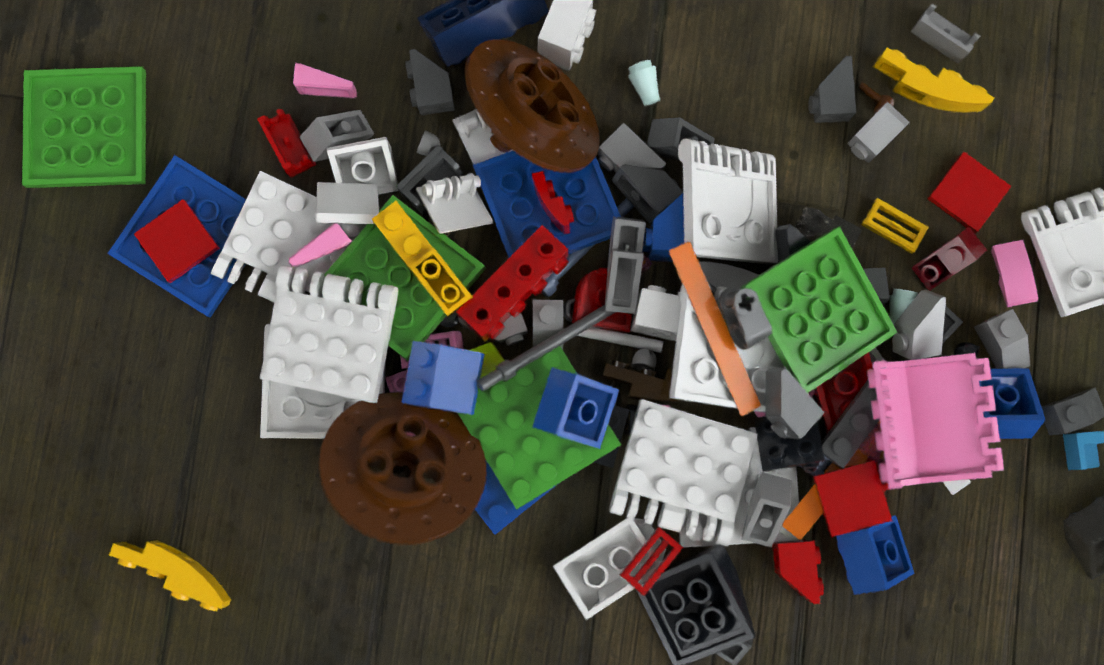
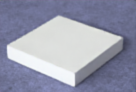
[317,182,379,224]

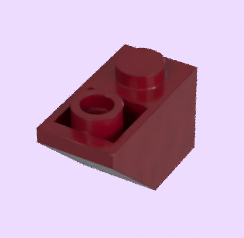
[912,227,987,291]

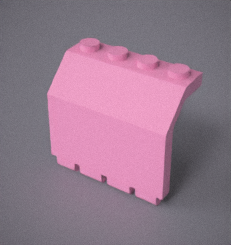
[867,353,1004,489]

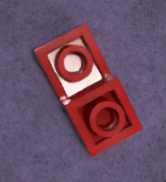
[532,171,574,234]

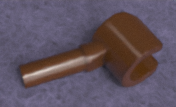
[858,82,894,113]

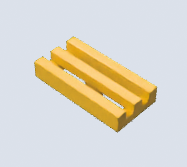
[861,198,929,254]

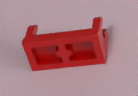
[257,109,317,178]

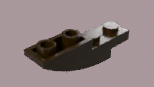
[602,360,686,403]

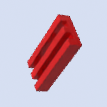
[619,527,683,596]

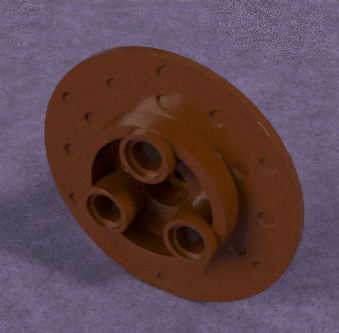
[465,39,600,173]
[319,392,486,544]

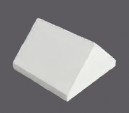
[327,137,398,195]

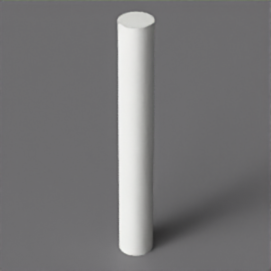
[577,327,663,353]

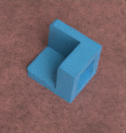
[1063,431,1104,470]

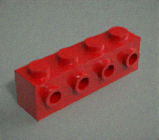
[456,225,569,342]

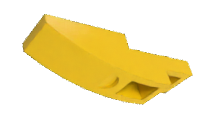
[873,47,994,112]
[372,201,472,316]
[109,540,231,611]

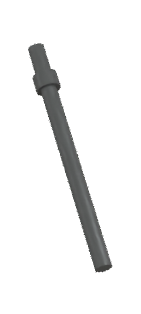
[477,305,615,391]

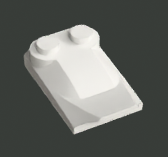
[553,518,666,620]

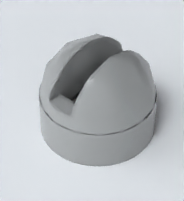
[417,131,440,156]
[631,348,657,371]

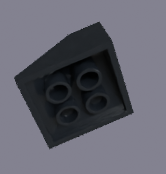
[637,544,756,665]

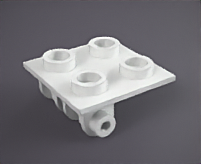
[453,109,513,165]
[416,173,494,234]

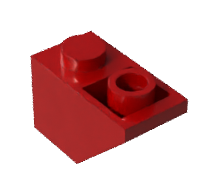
[772,539,824,604]

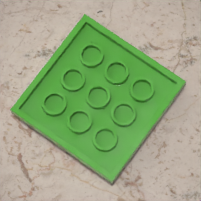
[22,67,146,188]
[324,195,486,361]
[740,227,898,393]
[458,346,621,510]

